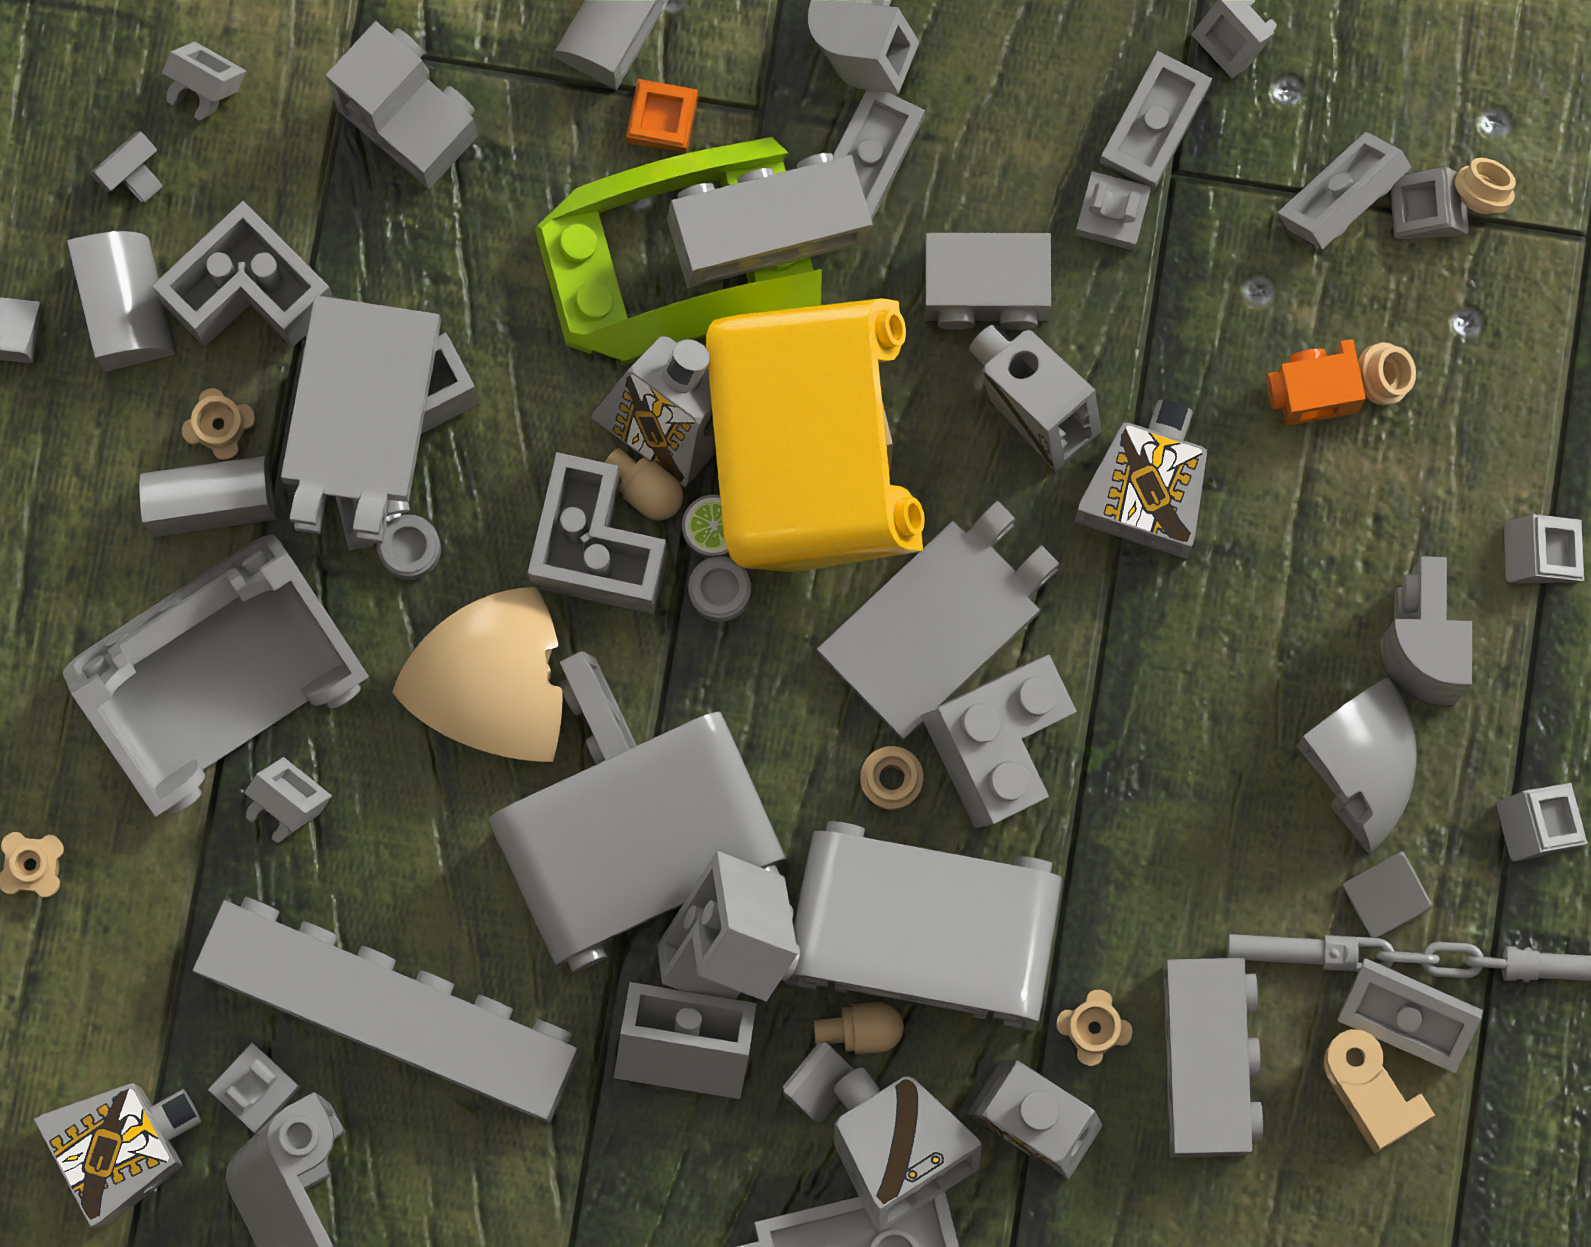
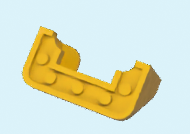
[706,298,925,572]

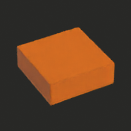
[626,79,699,154]

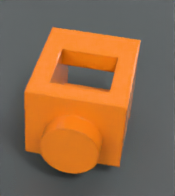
[1266,339,1366,426]

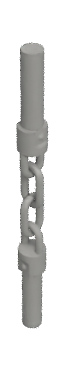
[1227,934,1591,982]

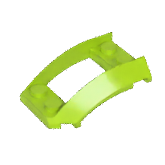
[535,137,822,365]

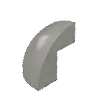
[1297,677,1417,854]

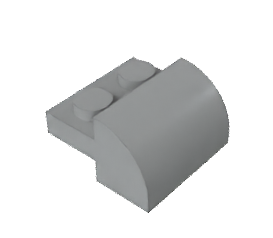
[1380,556,1472,705]

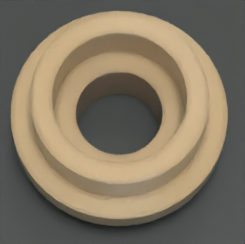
[1454,158,1516,214]
[1358,342,1416,405]
[860,746,924,810]

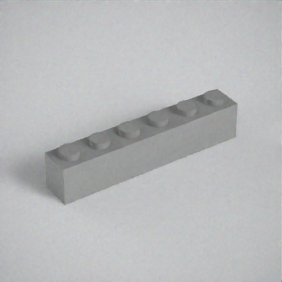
[193,897,580,1124]

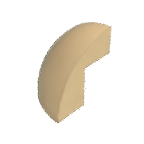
[392,587,562,762]

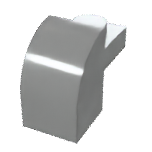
[808,0,919,94]

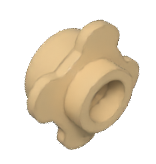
[182,388,256,461]
[0,832,64,898]
[1056,990,1133,1066]

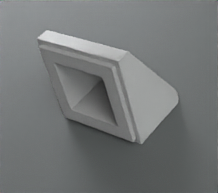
[1390,166,1469,239]
[0,297,42,364]
[1504,514,1584,584]
[1497,783,1588,861]
[1342,851,1432,938]
[783,1041,854,1123]

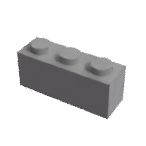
[667,153,873,288]
[1163,958,1263,1158]

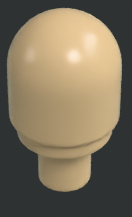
[604,448,683,521]
[814,1002,904,1055]

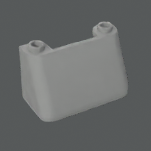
[63,534,369,817]
[488,712,787,973]
[784,821,1063,1031]
[225,1092,346,1247]

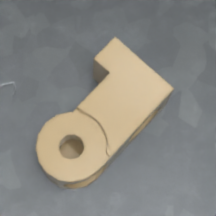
[1323,1029,1435,1154]

